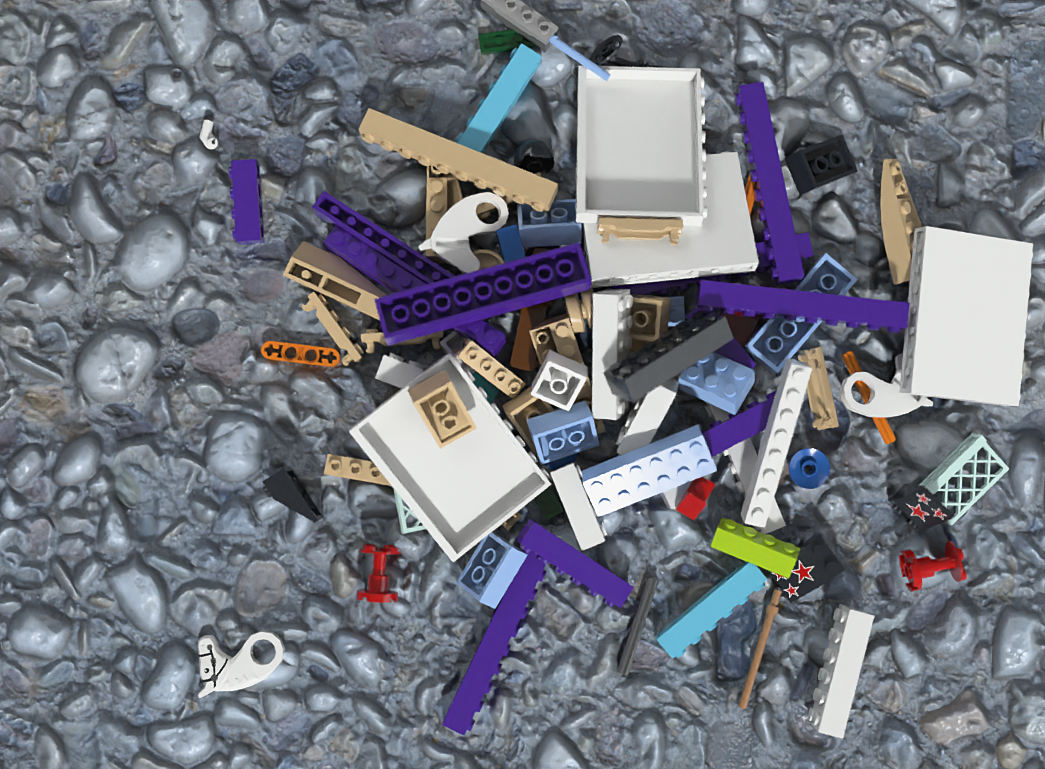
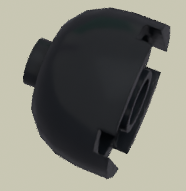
[514,139,555,174]

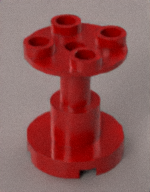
[899,541,967,592]
[356,544,401,603]

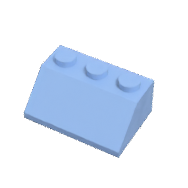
[527,400,599,465]

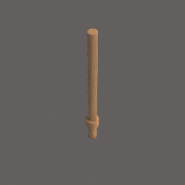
[738,589,782,709]

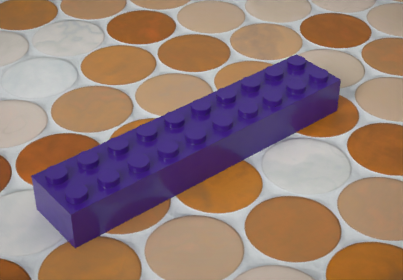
[374,243,592,346]

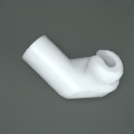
[200,120,218,149]

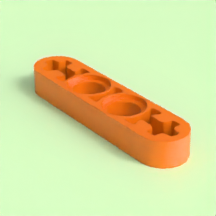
[261,341,341,367]

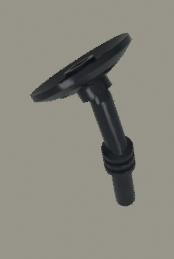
[589,35,672,68]

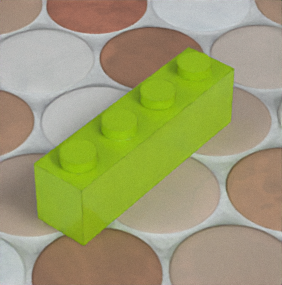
[710,517,800,579]

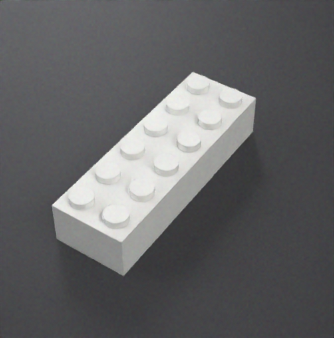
[592,288,633,420]
[808,604,874,739]

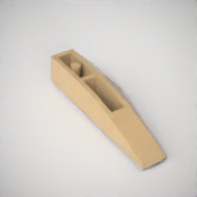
[880,159,922,285]
[426,165,463,263]
[283,241,387,321]
[529,313,606,434]

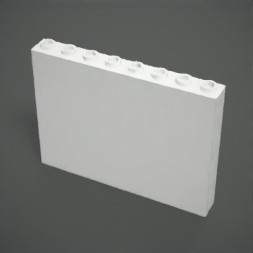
[576,66,707,226]
[575,151,759,288]
[900,226,1033,406]
[349,353,551,562]

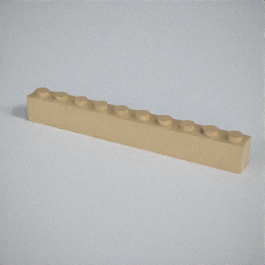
[359,108,558,212]

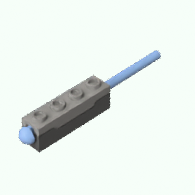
[481,0,611,81]

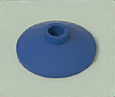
[789,448,830,489]

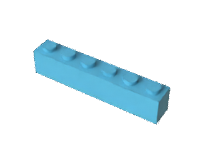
[455,43,542,153]
[654,561,768,659]

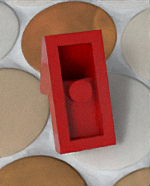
[675,477,715,520]

